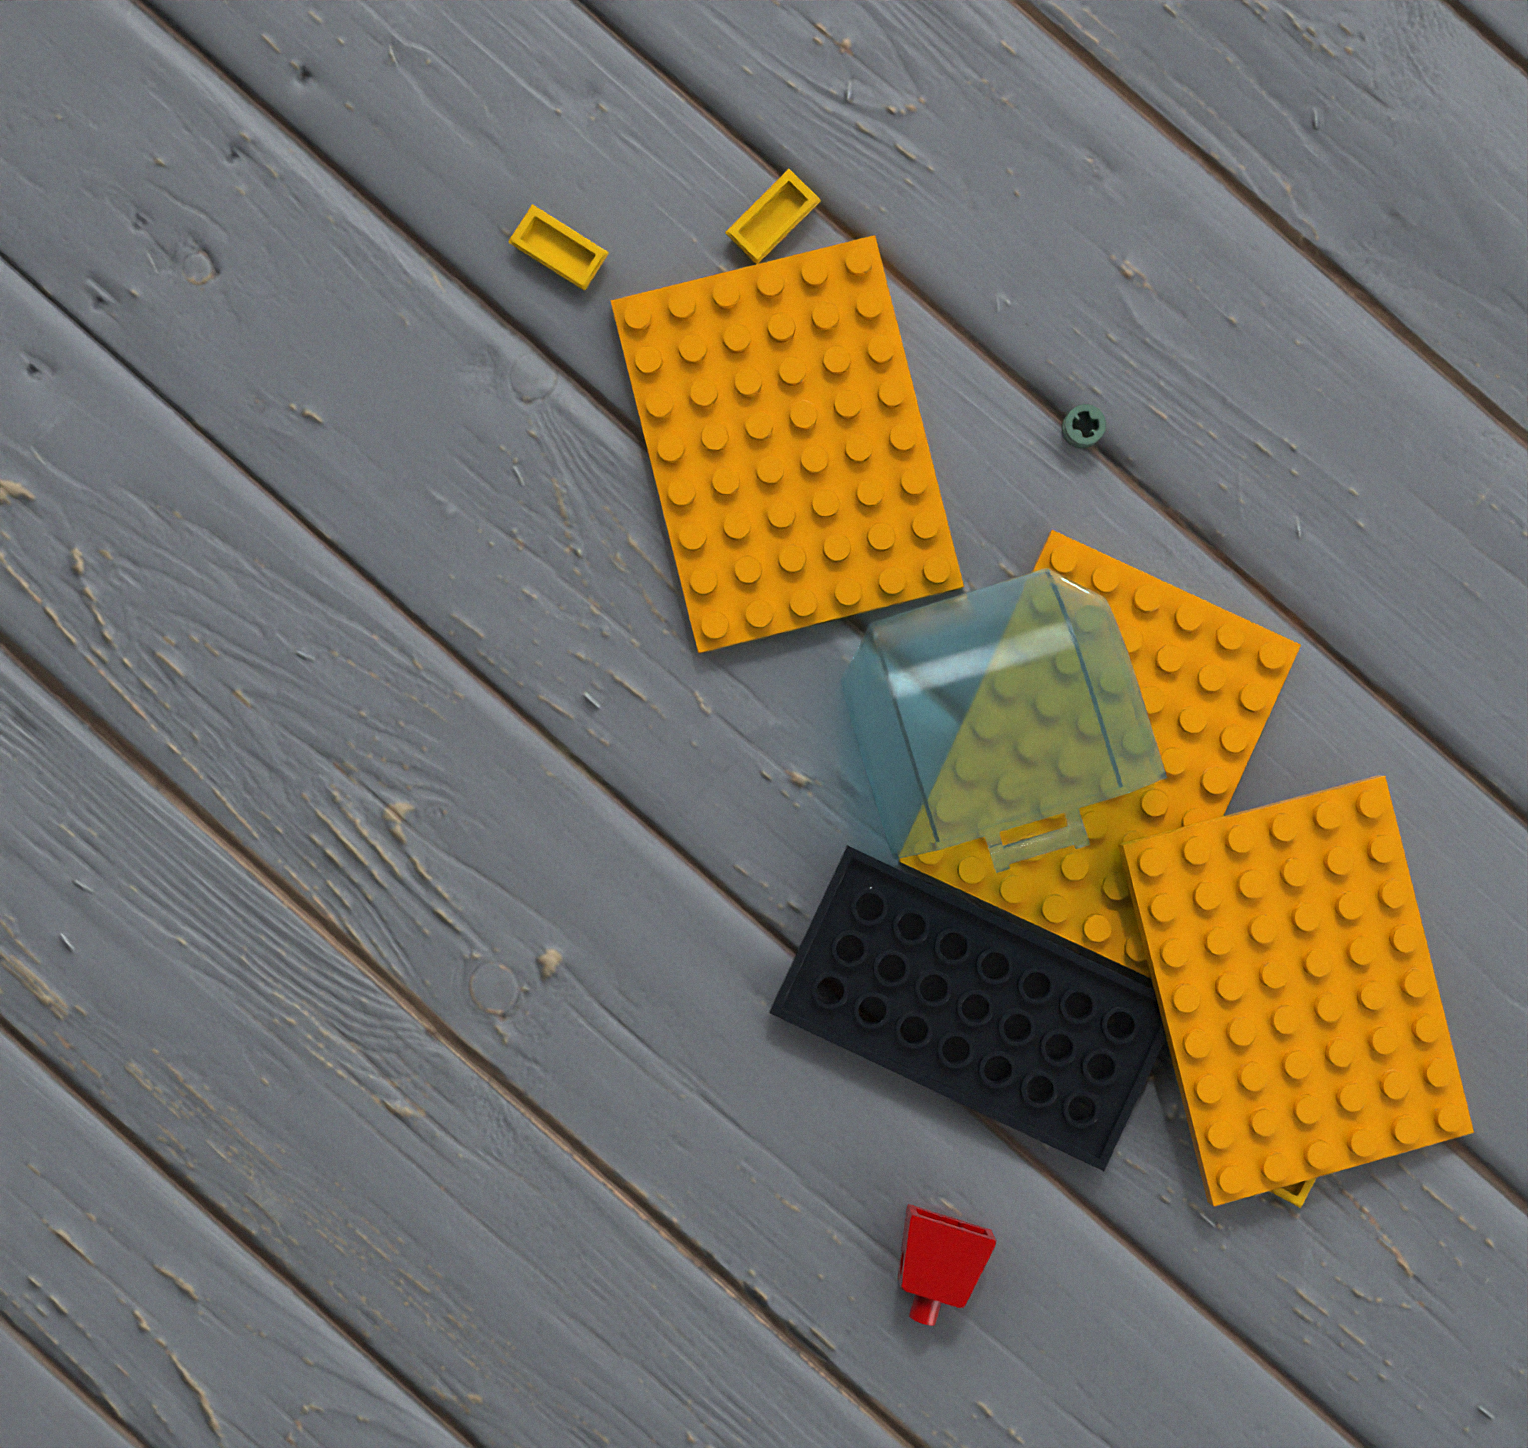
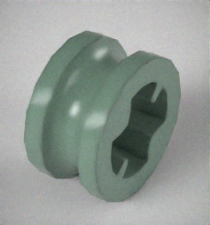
[1062,404,1106,449]

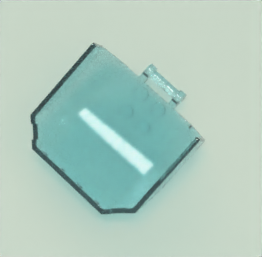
[841,568,1167,873]

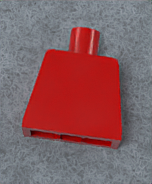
[898,1204,997,1326]

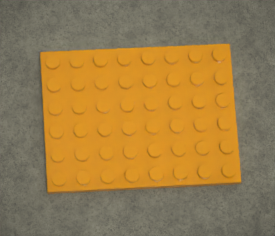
[610,235,964,654]
[898,530,1301,978]
[1118,775,1474,1207]

